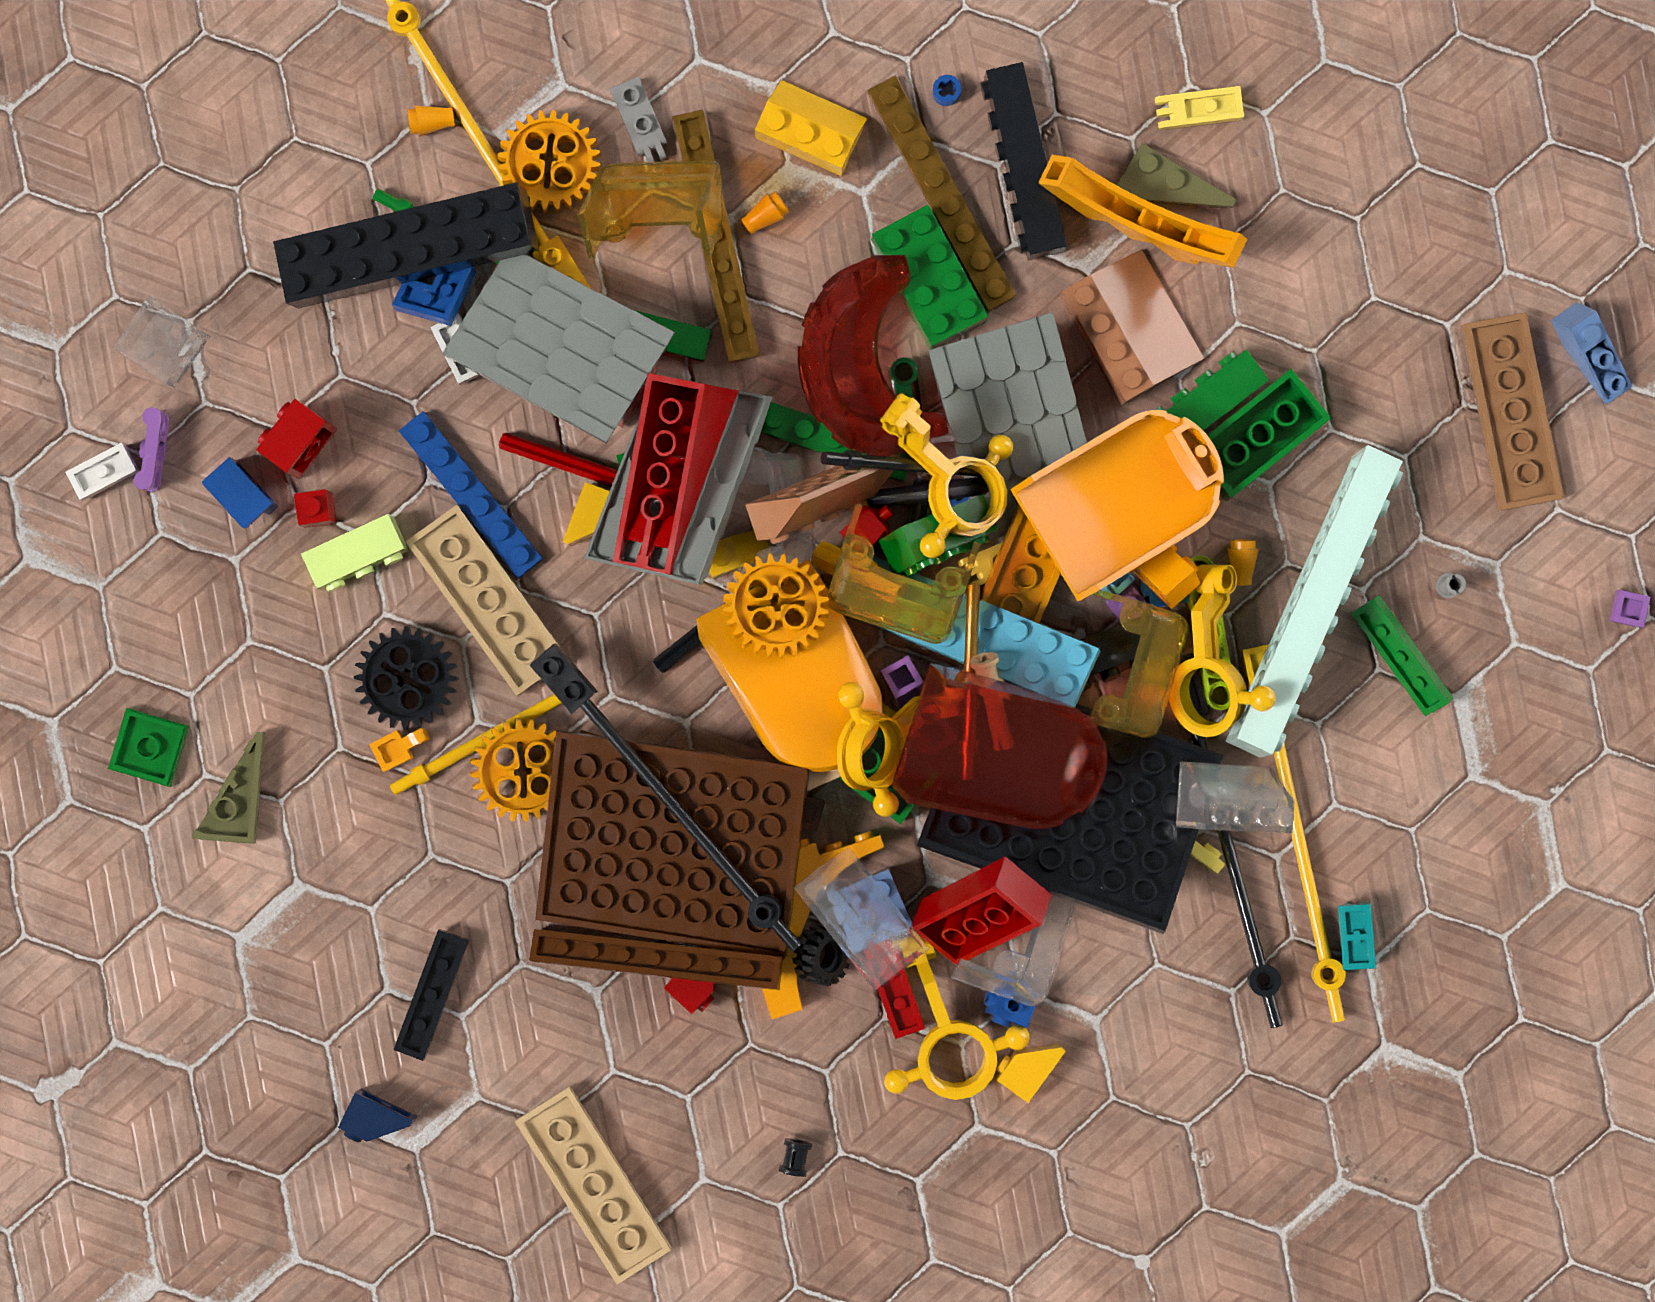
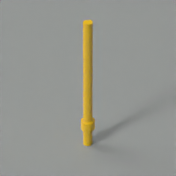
[390,694,562,796]

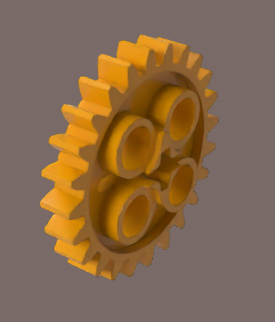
[497,110,601,214]
[723,553,829,659]
[469,718,556,822]

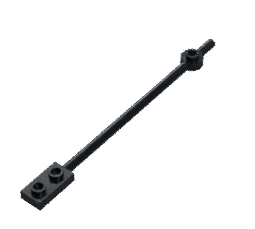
[530,643,802,952]
[1161,652,1283,1028]

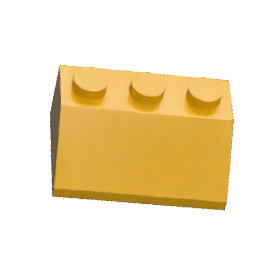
[755,80,867,177]

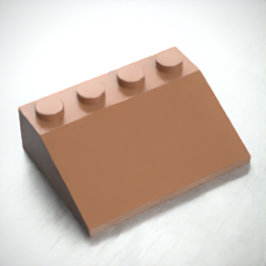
[1059,249,1204,406]
[745,454,901,544]

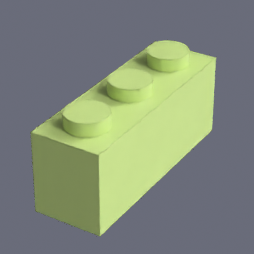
[301,514,409,593]

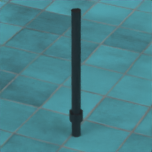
[820,450,982,477]

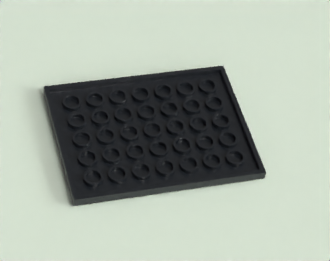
[917,681,1223,934]

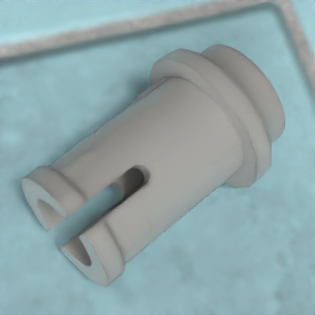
[1436,573,1466,598]

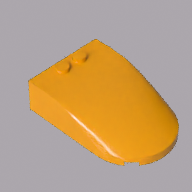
[1010,410,1224,601]
[696,559,883,772]

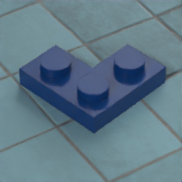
[392,267,476,326]

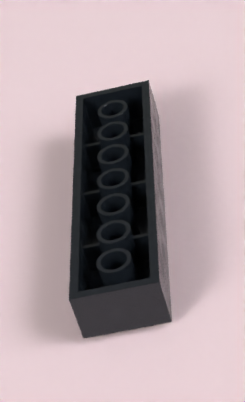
[273,182,539,309]

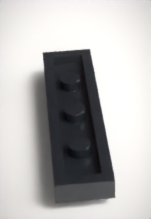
[393,929,469,1061]

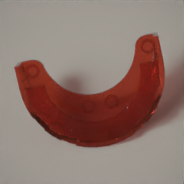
[798,255,955,456]

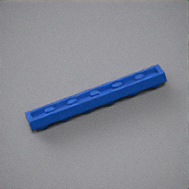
[399,411,543,579]

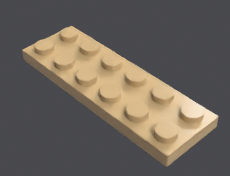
[405,505,566,696]
[515,1086,672,1285]

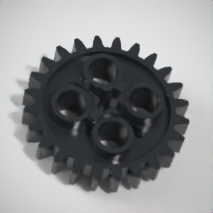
[354,626,459,730]

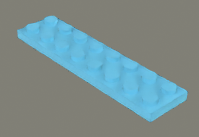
[841,553,1100,710]

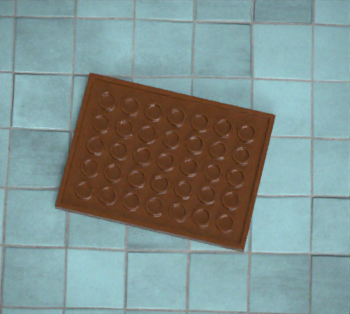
[535,730,810,959]

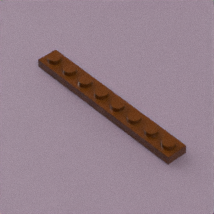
[529,929,784,991]

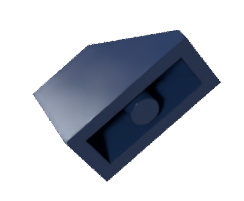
[338,1088,417,1142]

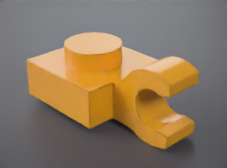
[369,728,430,773]

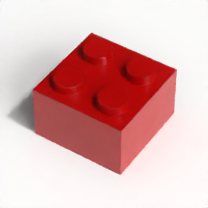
[256,398,337,479]

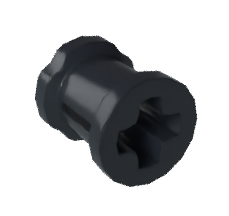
[779,1138,812,1177]

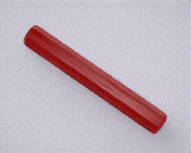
[499,432,618,487]

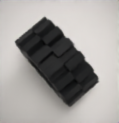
[792,925,852,986]

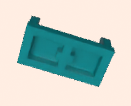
[1338,901,1376,970]

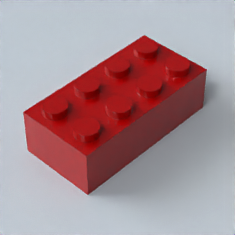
[910,857,1052,965]

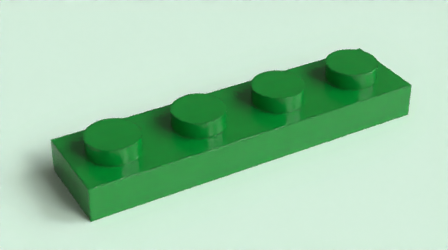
[1351,595,1454,716]

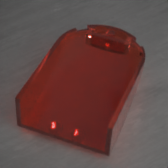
[891,663,1107,829]

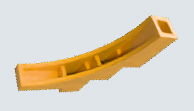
[1039,154,1248,268]
[762,830,884,1020]

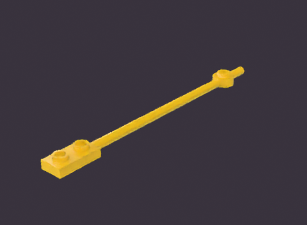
[385,0,591,289]
[1240,644,1346,1023]

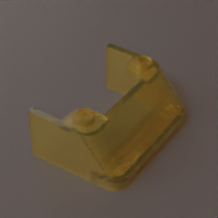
[578,160,722,258]
[827,503,980,644]
[1058,590,1189,738]

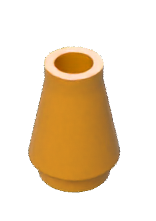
[407,105,455,137]
[741,191,790,235]
[1227,539,1259,585]

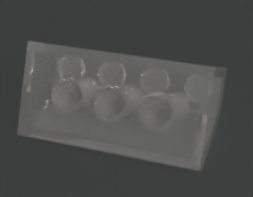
[1176,762,1294,833]
[794,847,929,991]

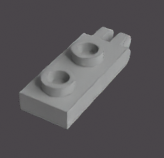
[610,76,667,165]

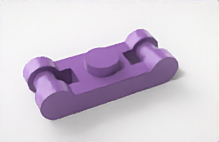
[134,407,169,492]

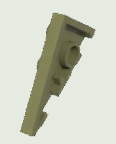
[1117,143,1237,208]
[192,732,266,844]

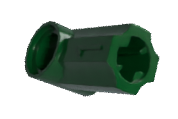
[888,357,923,419]

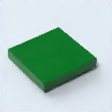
[108,708,189,787]

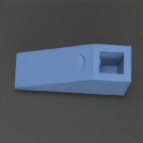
[1551,302,1632,404]

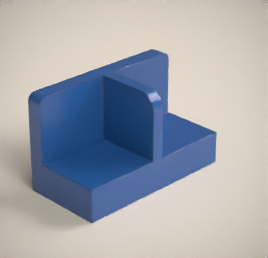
[202,457,279,529]

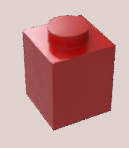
[294,489,337,528]

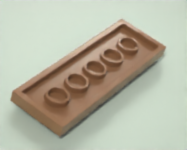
[1461,312,1564,512]

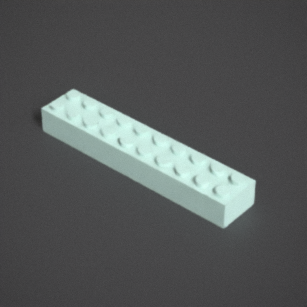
[1225,445,1403,758]

